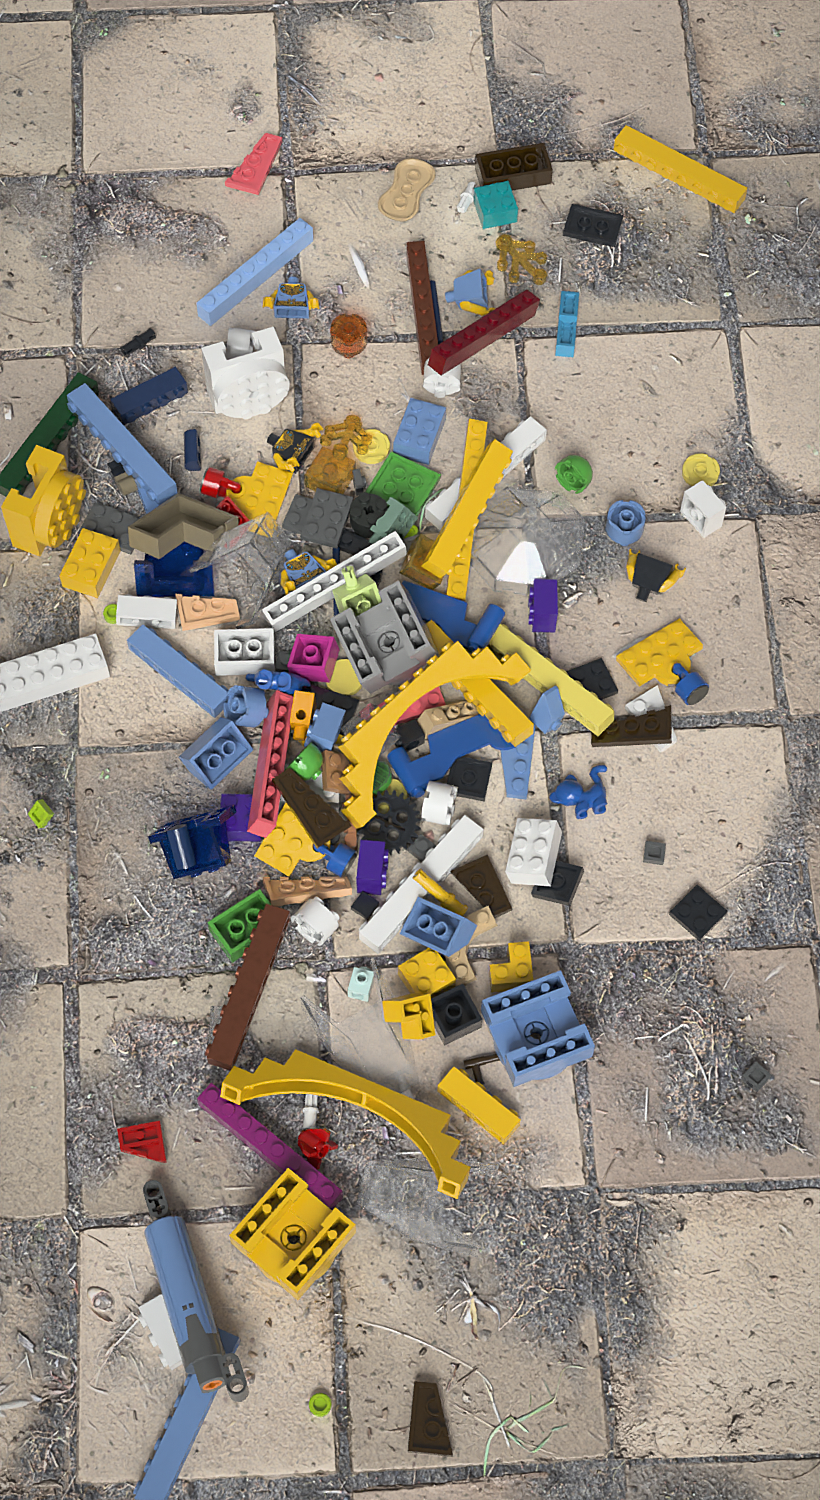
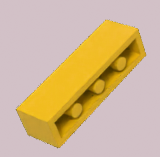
[437,1067,521,1145]

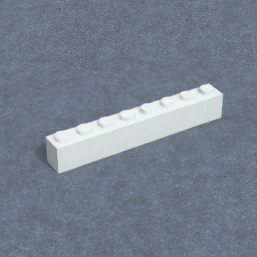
[425,416,547,530]
[262,531,407,633]
[359,815,484,954]

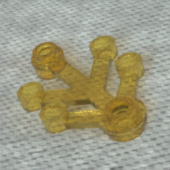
[496,234,547,285]
[320,415,372,460]

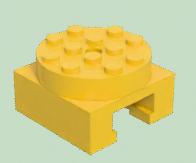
[1,445,86,557]
[229,1168,356,1300]

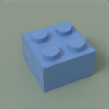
[304,703,346,752]

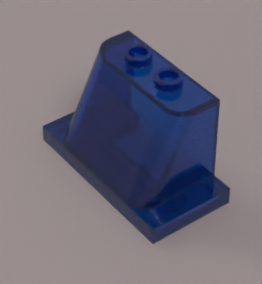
[134,541,215,597]
[148,805,237,879]

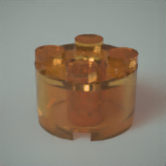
[330,314,367,359]

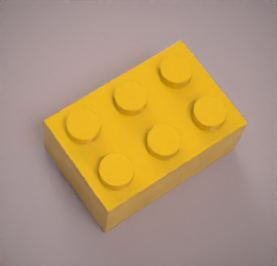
[59,528,121,598]

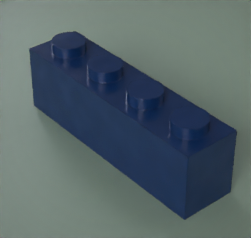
[110,367,188,425]

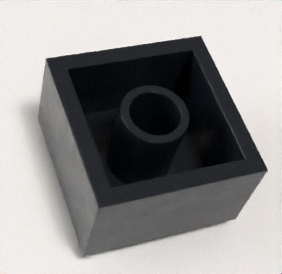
[431,984,483,1046]

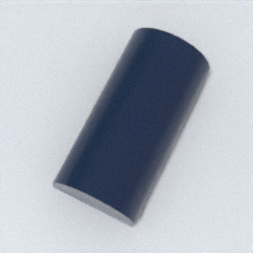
[183,429,201,471]
[167,824,197,870]

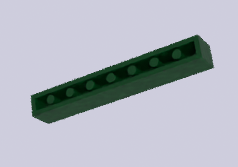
[0,372,99,497]

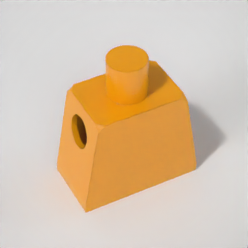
[290,690,317,741]

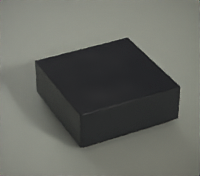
[351,891,379,920]

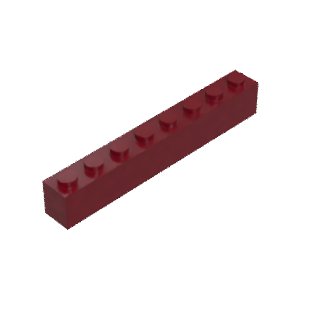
[428,289,540,376]

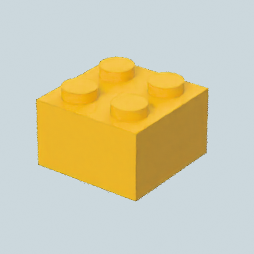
[398,948,456,999]

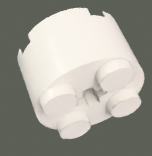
[226,327,255,360]
[423,358,461,398]
[422,781,458,825]
[291,896,340,946]

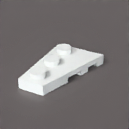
[625,685,677,753]

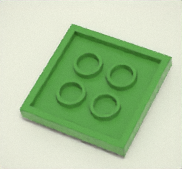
[366,452,441,516]

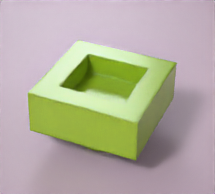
[28,799,54,829]

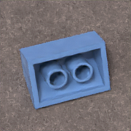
[179,717,253,790]
[400,897,477,957]

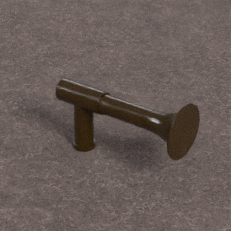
[463,1053,500,1085]

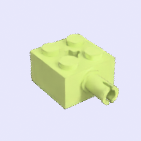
[332,566,382,616]

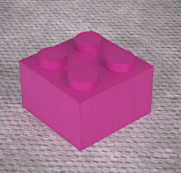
[287,634,340,683]

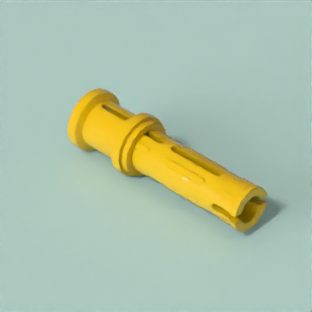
[412,868,468,916]

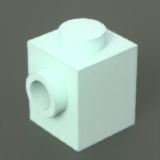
[348,967,375,1002]

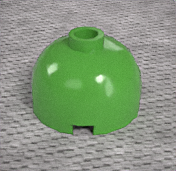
[555,455,593,494]
[284,742,323,782]

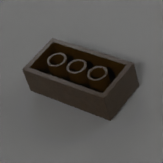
[475,143,553,191]

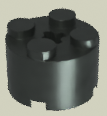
[350,492,388,538]

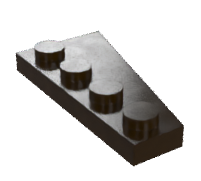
[591,705,672,747]
[272,768,352,848]

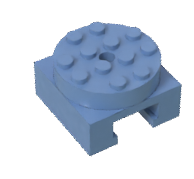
[481,970,595,1087]

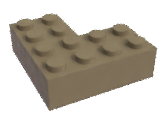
[128,493,239,559]

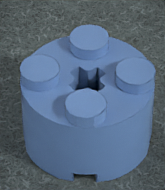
[605,500,646,546]
[223,685,269,728]

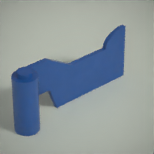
[402,580,505,652]
[387,714,516,798]

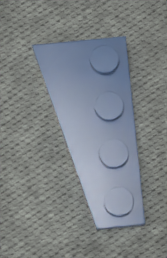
[500,724,536,800]

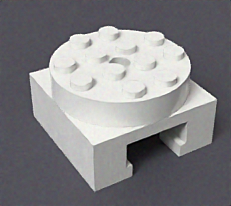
[201,327,290,419]

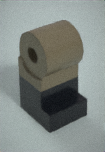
[107,460,138,496]

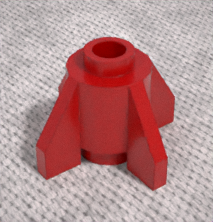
[298,1128,338,1170]

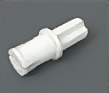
[457,182,478,213]
[302,1094,319,1131]

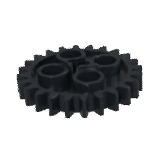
[357,790,422,856]

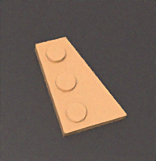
[175,594,240,631]

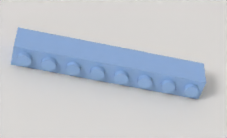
[196,218,313,326]

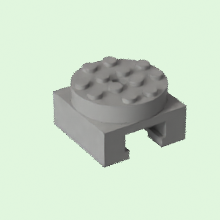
[330,580,439,694]

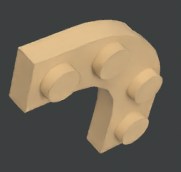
[445,906,498,986]

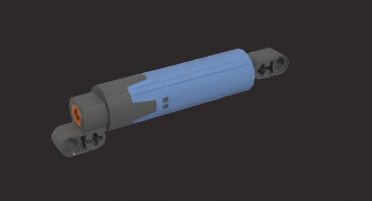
[143,1180,249,1402]

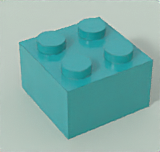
[473,181,518,229]

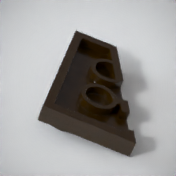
[450,855,513,919]
[408,1381,453,1457]

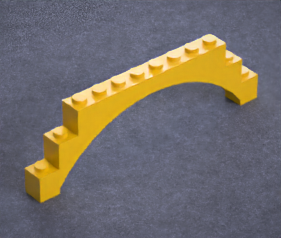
[338,641,531,829]
[220,1049,471,1199]

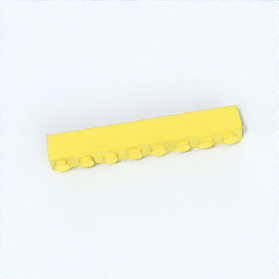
[487,624,614,736]

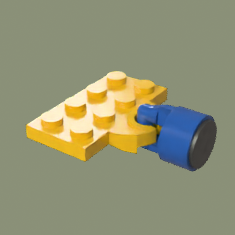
[616,618,709,705]
[254,803,357,877]

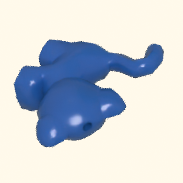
[245,669,311,695]
[549,765,608,819]

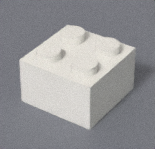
[680,480,726,538]

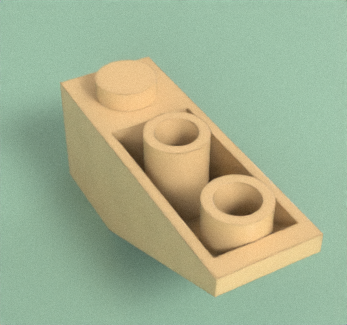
[417,700,479,739]

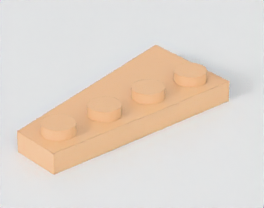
[263,876,352,907]

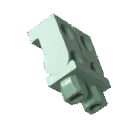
[369,497,418,544]

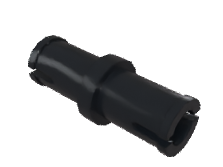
[120,328,156,357]

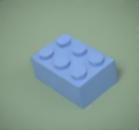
[393,398,446,465]

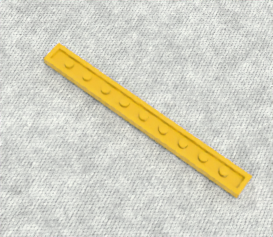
[446,419,488,601]

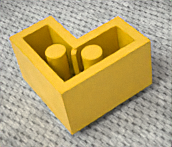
[489,941,534,993]
[382,993,436,1040]

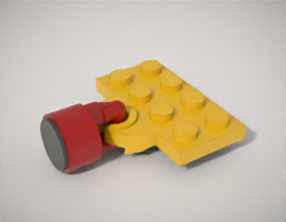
[200,461,293,539]

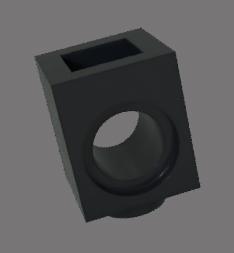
[393,719,425,752]

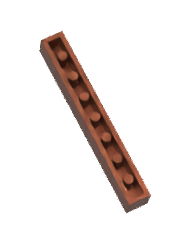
[406,241,438,375]
[205,904,291,1071]

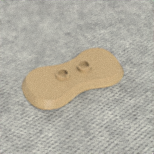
[378,158,436,222]

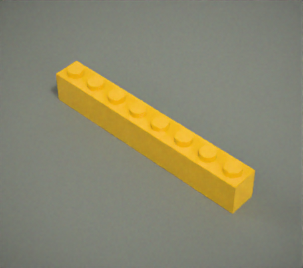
[613,125,747,213]
[421,439,513,579]
[426,620,534,747]

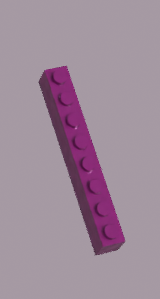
[197,1083,343,1210]

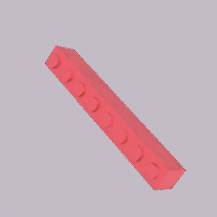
[247,690,293,838]

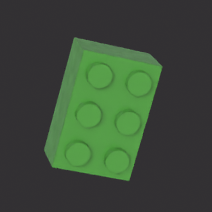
[207,889,271,963]

